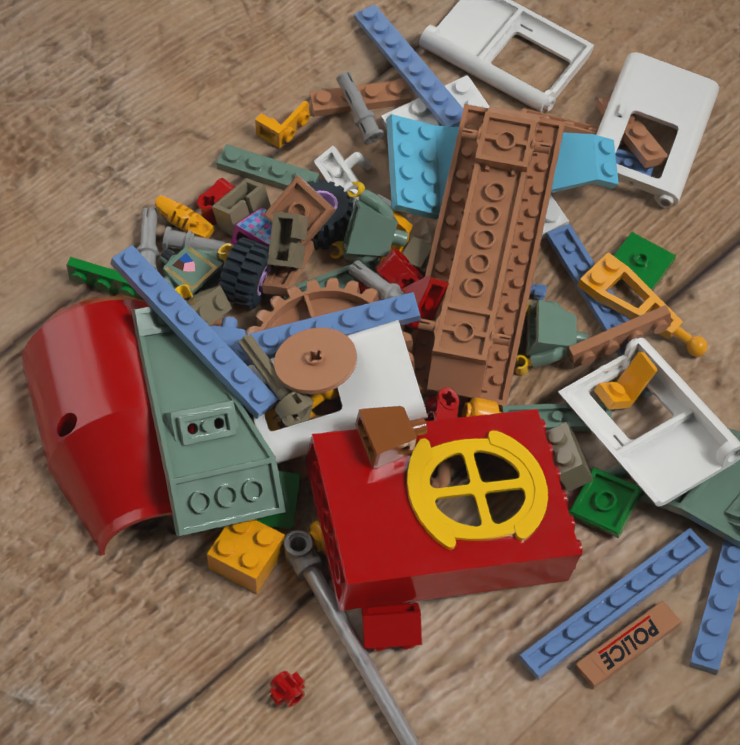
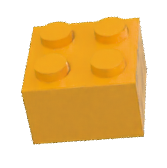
[207,519,285,594]

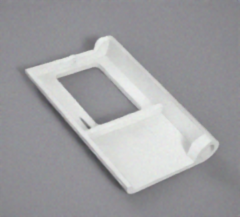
[419,0,594,113]
[596,52,719,208]
[248,320,428,464]
[558,338,740,506]

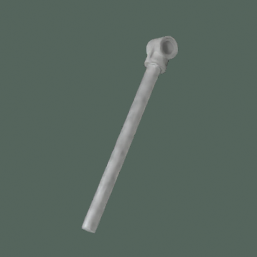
[284,530,421,745]

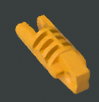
[155,196,215,239]

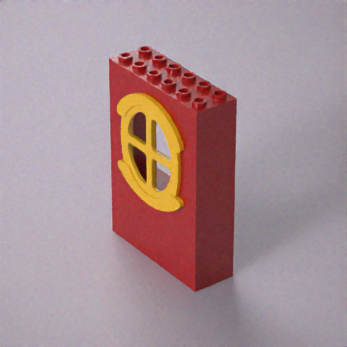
[305,409,583,611]

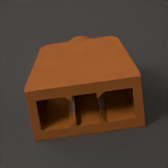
[355,406,427,469]

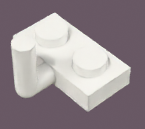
[314,146,372,192]

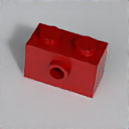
[361,602,422,651]

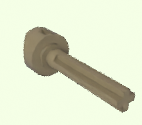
[238,334,313,427]

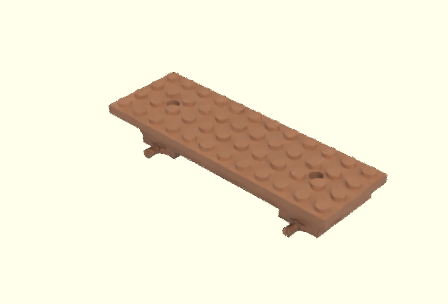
[412,104,565,409]

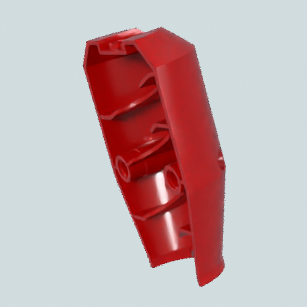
[22,294,195,556]

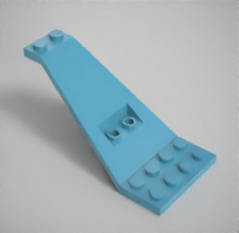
[386,114,619,220]

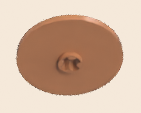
[274,328,357,394]

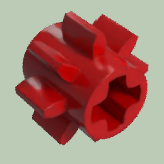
[270,671,305,707]

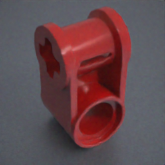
[197,178,236,225]
[376,248,425,294]
[424,387,459,421]

